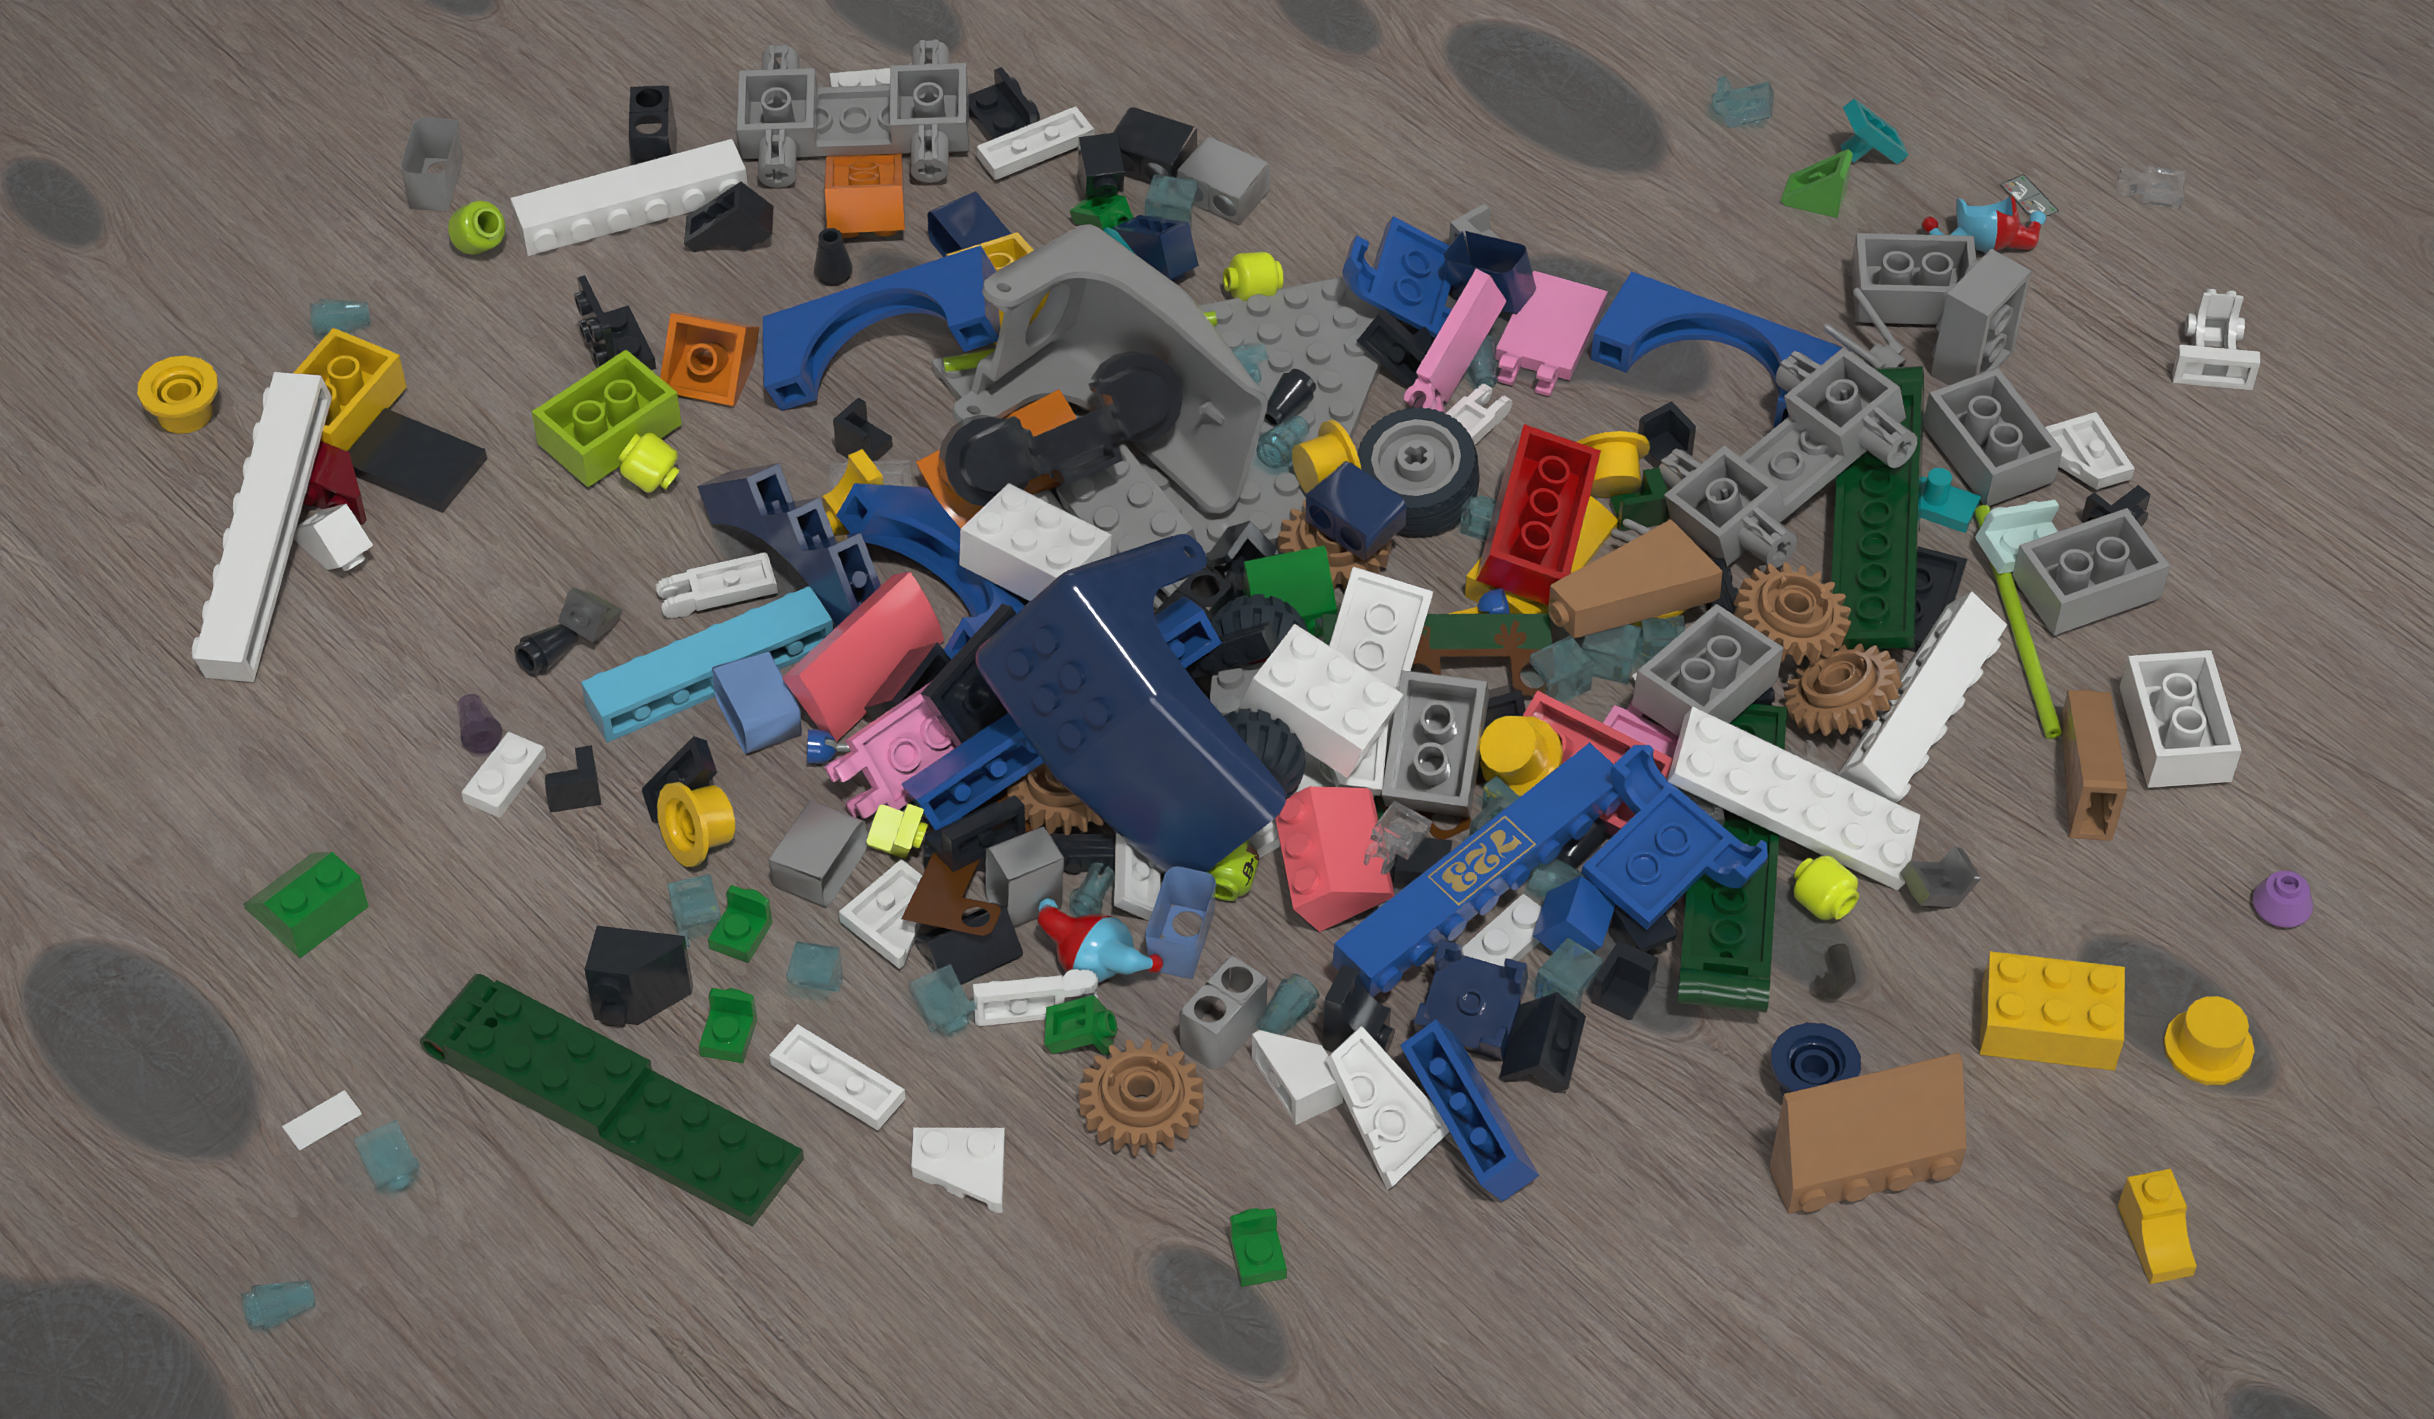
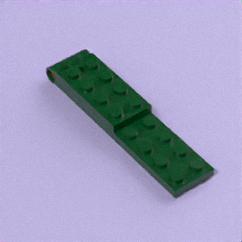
[1831,366,1924,650]
[1677,704,1787,1013]
[420,974,804,1227]

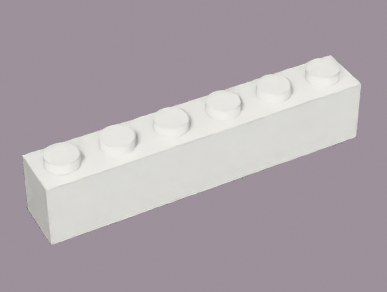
[510,139,748,256]
[1838,591,2007,803]

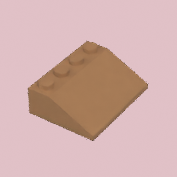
[1769,1053,1967,1214]

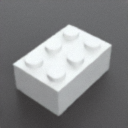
[960,483,1112,601]
[1239,624,1404,778]
[2119,650,2242,788]

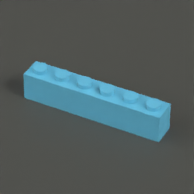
[581,586,833,743]

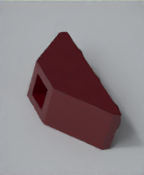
[303,441,367,526]

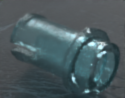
[1069,863,1115,917]

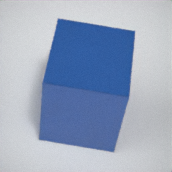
[1532,876,1616,963]

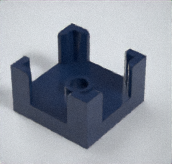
[1414,939,1529,1061]

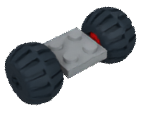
[1210,594,1309,799]

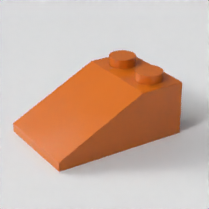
[824,154,905,238]

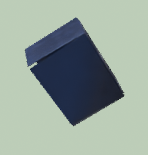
[927,191,1012,257]
[1444,231,1536,315]
[1306,461,1407,561]

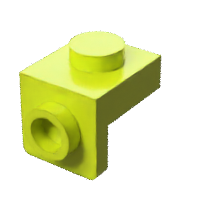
[866,804,928,859]

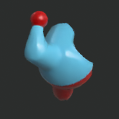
[1921,196,2046,253]
[1037,898,1164,983]

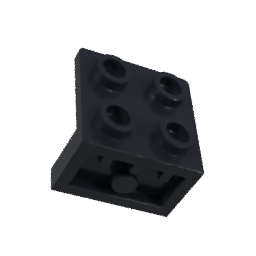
[574,275,657,370]

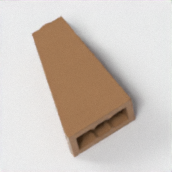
[1548,519,1723,638]
[2061,690,2127,841]

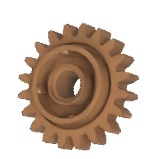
[1278,500,1392,591]
[1734,562,1851,665]
[1784,644,1903,736]
[1006,763,1104,835]
[1079,1038,1204,1156]

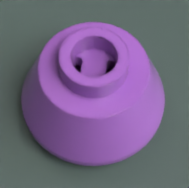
[2253,871,2313,927]

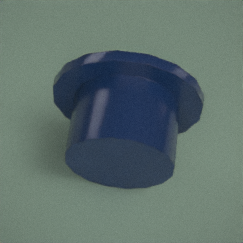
[1771,1022,1861,1096]

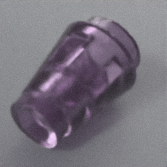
[457,694,502,754]

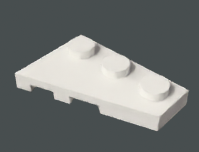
[1326,1026,1450,1190]

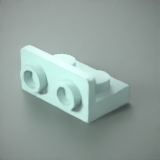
[1975,500,2060,574]

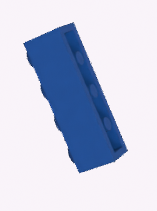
[1400,1019,1540,1202]

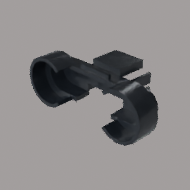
[938,351,1183,506]

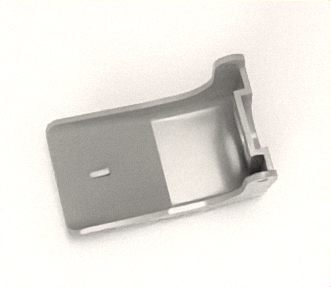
[952,224,1268,513]

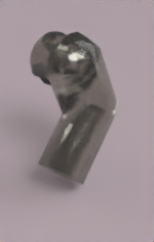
[1814,943,1856,1001]

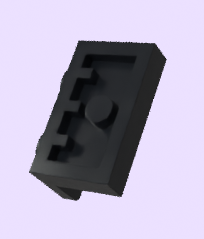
[969,67,1040,141]

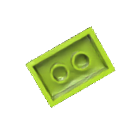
[531,350,682,487]

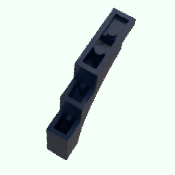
[697,463,881,627]

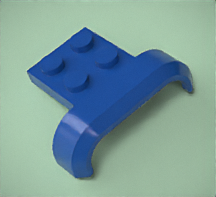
[1343,216,1452,338]
[1581,745,1768,930]

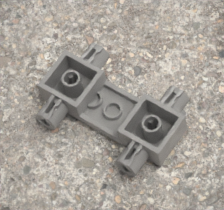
[737,39,969,188]
[1659,347,1917,568]

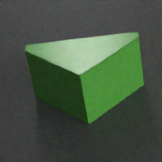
[1780,149,1853,218]

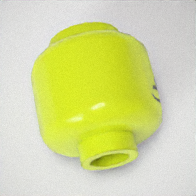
[1223,252,1283,301]
[618,433,680,493]
[1794,855,1859,920]

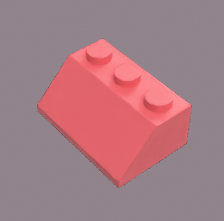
[1275,786,1395,932]

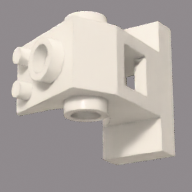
[2172,289,2260,390]

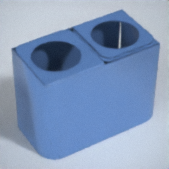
[712,652,802,754]
[1145,867,1216,979]

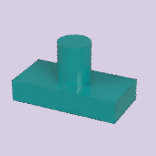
[1841,98,1909,164]
[1920,468,1981,533]

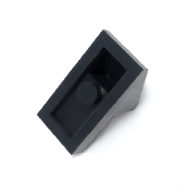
[1356,309,1432,388]
[642,736,718,823]

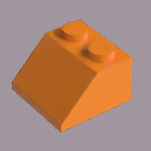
[660,312,760,406]

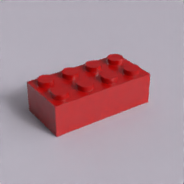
[1476,424,1601,605]

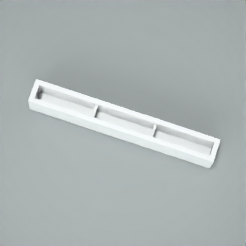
[192,372,332,682]

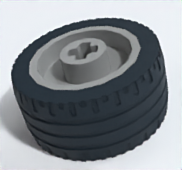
[1358,407,1480,538]

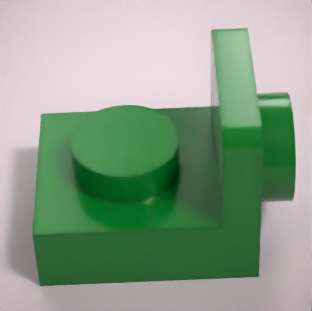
[1069,194,1134,230]
[708,885,773,963]
[699,988,757,1064]
[1045,995,1118,1055]
[1229,1208,1287,1287]

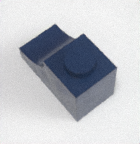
[1111,215,1199,282]

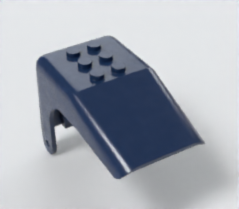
[976,534,1286,874]

